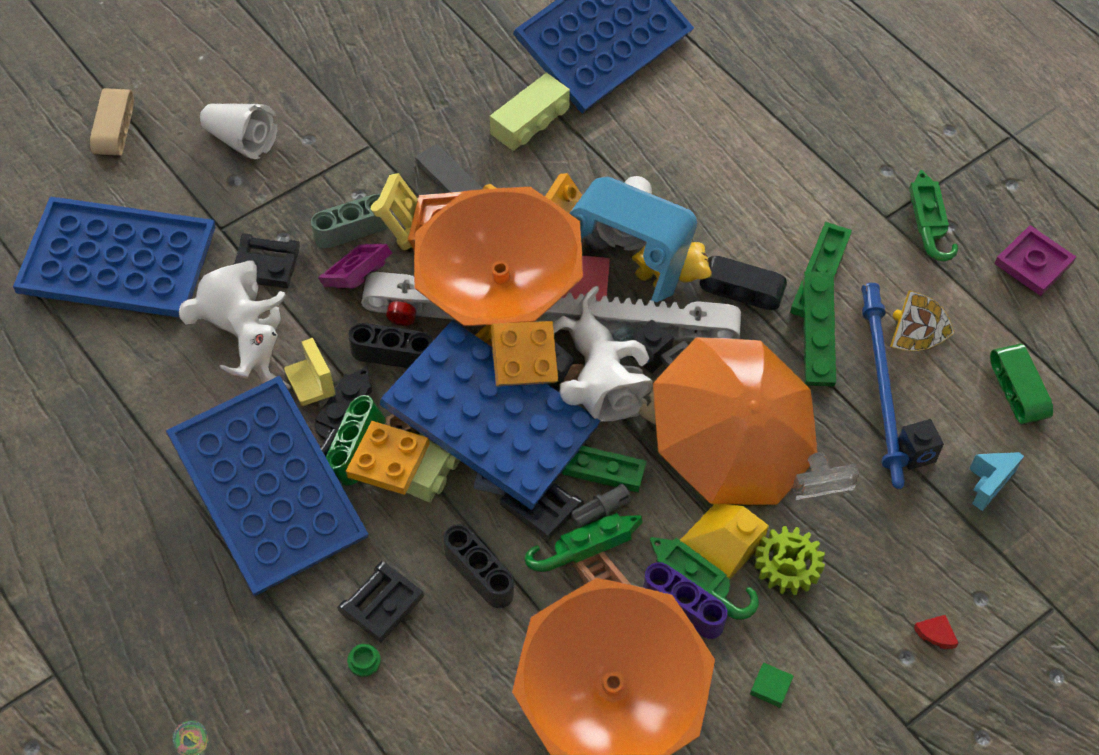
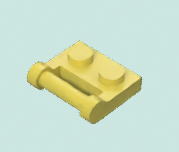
[371,173,418,250]

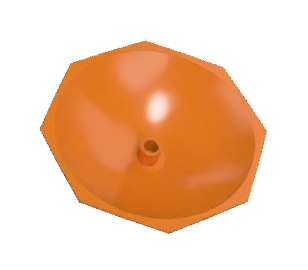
[414,187,583,326]
[653,337,818,505]
[512,578,715,755]

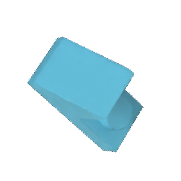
[970,452,1024,511]

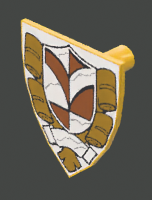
[890,290,954,351]

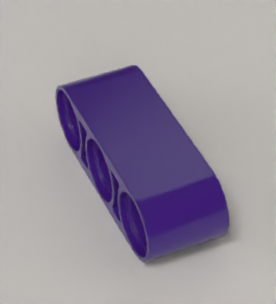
[643,562,727,639]

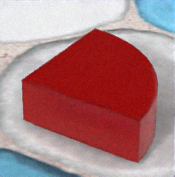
[913,615,959,649]

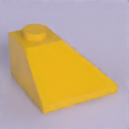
[680,504,769,580]

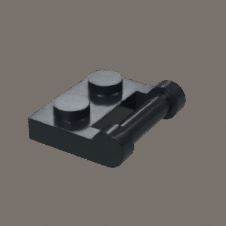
[234,233,300,288]
[500,483,584,541]
[337,561,424,643]

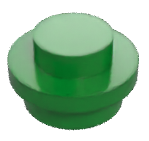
[347,644,381,677]

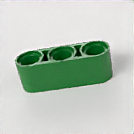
[990,344,1053,424]
[326,395,386,486]

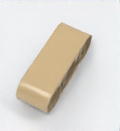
[90,88,134,156]

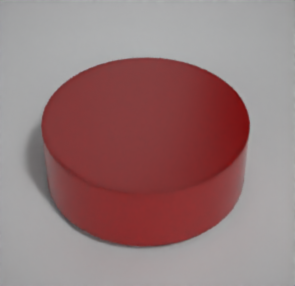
[386,301,417,326]

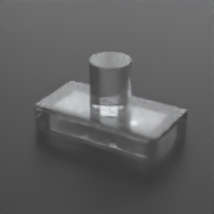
[792,452,859,500]

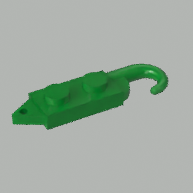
[909,170,958,261]
[524,513,643,572]
[650,537,759,620]

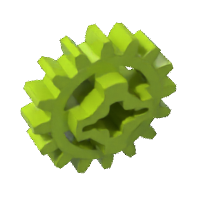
[754,526,825,595]

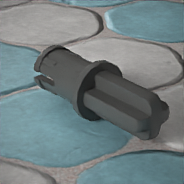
[571,484,631,528]

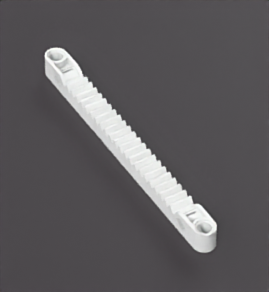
[361,272,741,342]

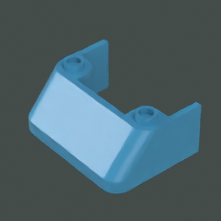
[569,177,697,302]

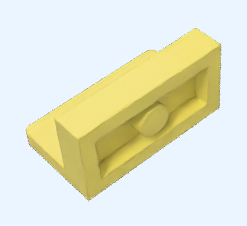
[284,338,336,406]

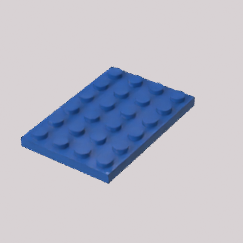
[513,0,694,114]
[13,196,216,318]
[380,320,601,510]
[166,375,368,597]

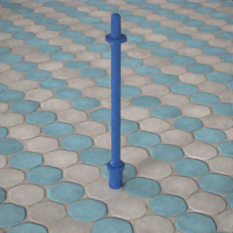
[861,282,909,489]

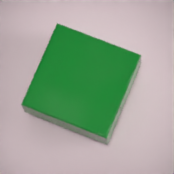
[750,662,794,708]

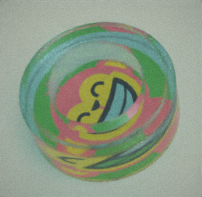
[173,721,209,755]

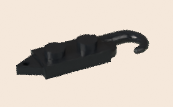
[314,366,372,457]

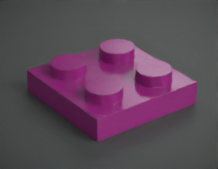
[994,225,1076,296]
[318,244,393,289]

